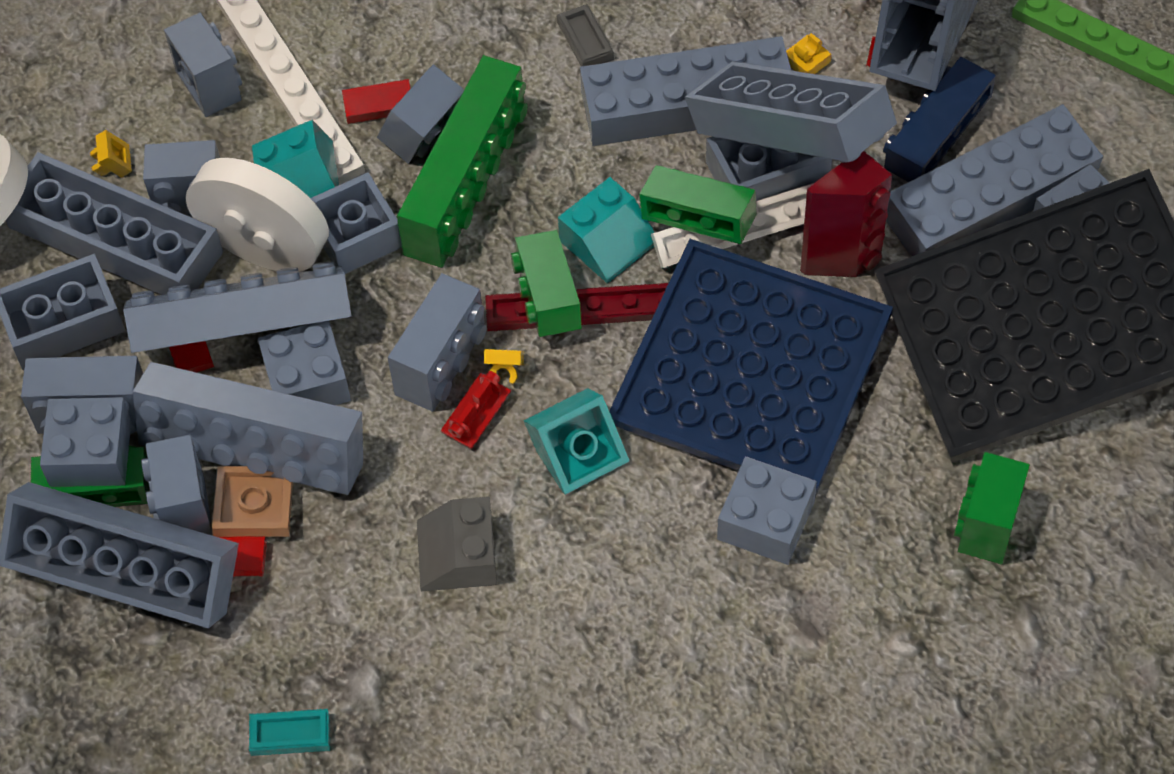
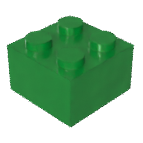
[954,452,1030,564]

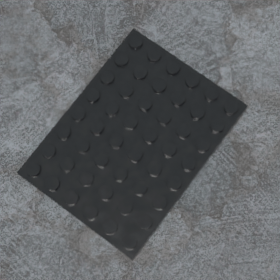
[874,169,1174,463]

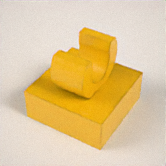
[786,33,832,74]
[90,130,132,178]
[484,349,524,383]

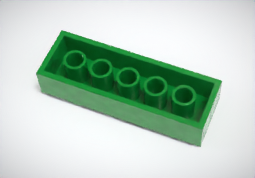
[397,55,528,268]

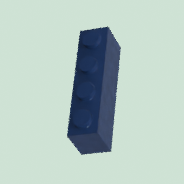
[883,56,996,182]

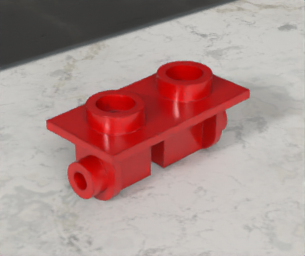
[440,371,511,450]

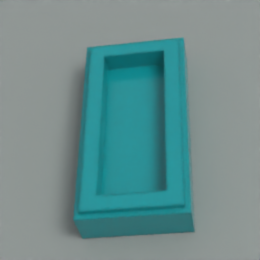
[249,709,330,756]

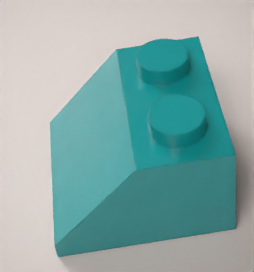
[252,120,339,198]
[558,177,655,284]
[524,388,630,495]

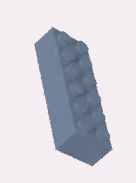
[580,36,791,146]
[685,61,897,162]
[886,104,1103,256]
[6,152,223,295]
[123,261,352,353]
[133,362,363,495]
[0,482,239,629]

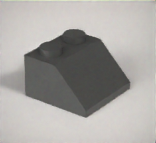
[417,496,497,592]

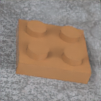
[212,466,293,537]

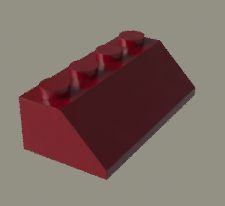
[800,151,892,277]

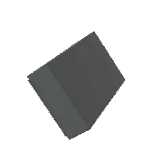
[557,4,614,67]

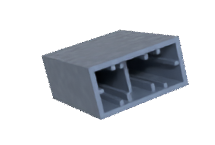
[869,0,978,91]

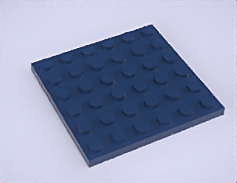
[609,238,893,498]

